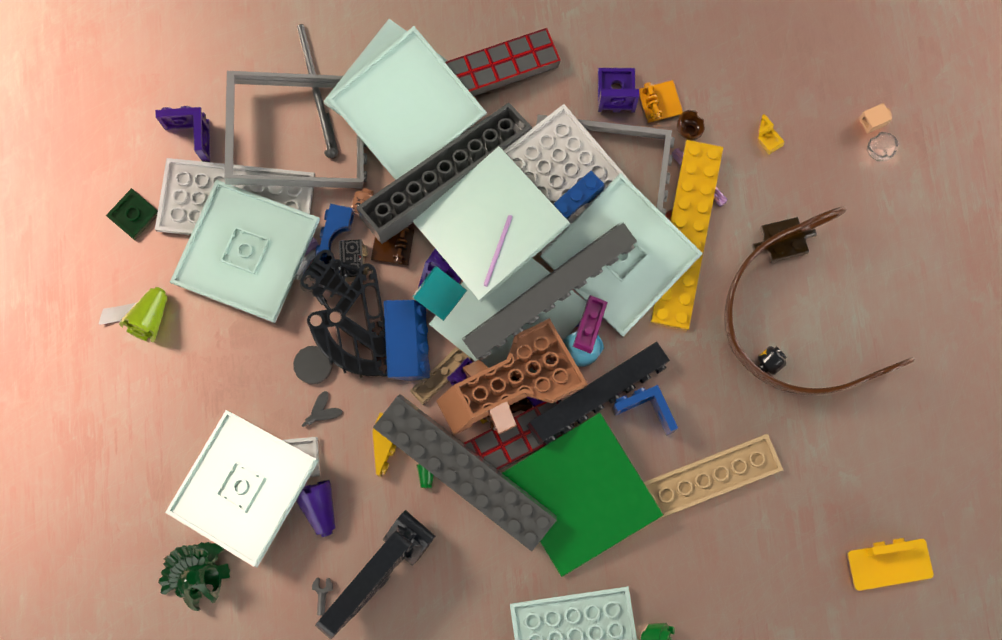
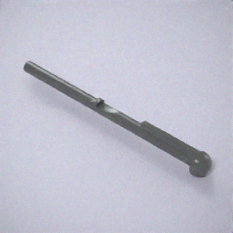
[297,24,338,158]

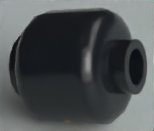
[758,346,787,375]

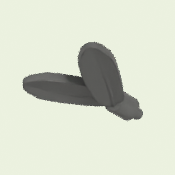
[302,391,342,427]

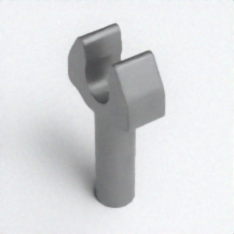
[312,578,333,616]

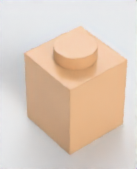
[859,103,892,134]

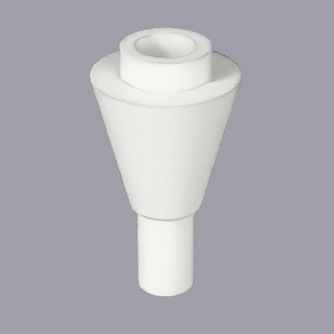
[294,250,316,280]

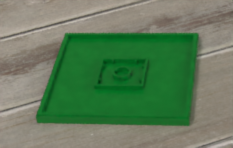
[502,413,664,577]

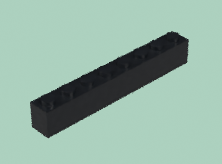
[527,341,670,445]

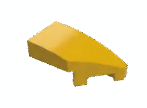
[758,114,785,154]

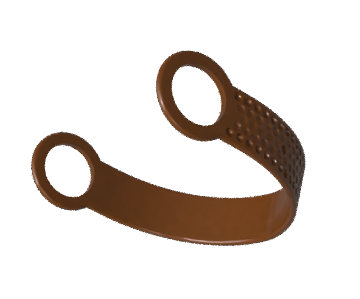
[724,207,914,395]

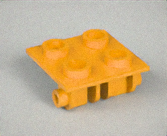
[639,80,683,123]

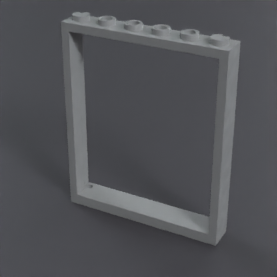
[224,71,367,188]
[536,115,675,216]

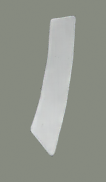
[99,303,136,325]

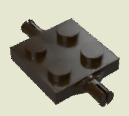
[752,217,817,263]

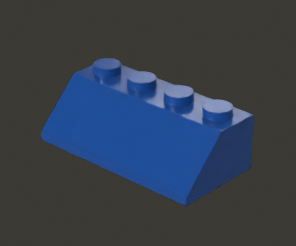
[384,300,430,381]

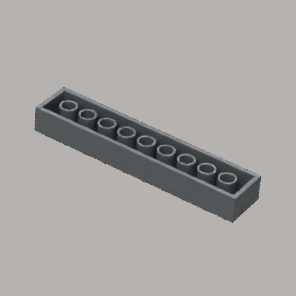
[356,103,532,244]
[462,222,637,360]
[373,394,557,551]

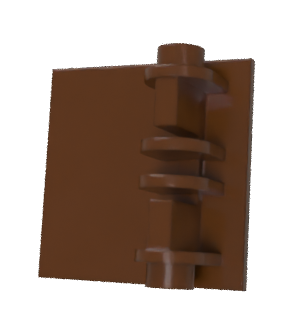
[371,226,414,266]

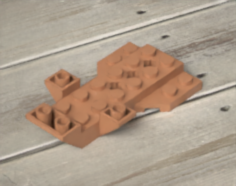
[436,318,587,435]

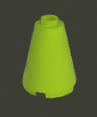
[119,287,167,342]

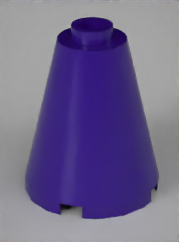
[296,480,335,537]

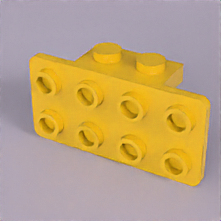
[847,538,934,591]

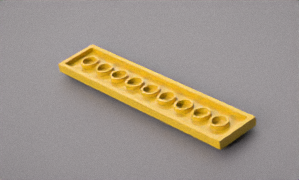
[650,140,723,330]

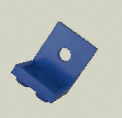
[612,385,678,436]

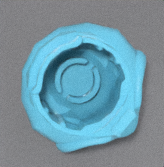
[563,331,604,367]

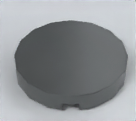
[293,346,332,384]

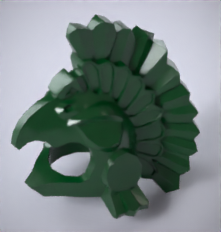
[158,542,230,611]

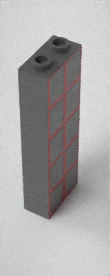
[445,28,561,96]
[464,399,575,470]

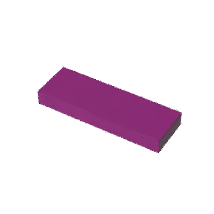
[572,295,608,354]

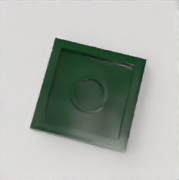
[106,188,158,240]

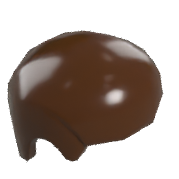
[677,110,705,140]

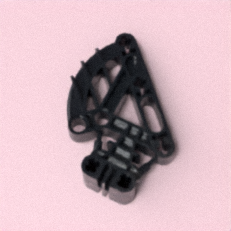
[300,250,388,379]
[315,510,436,640]

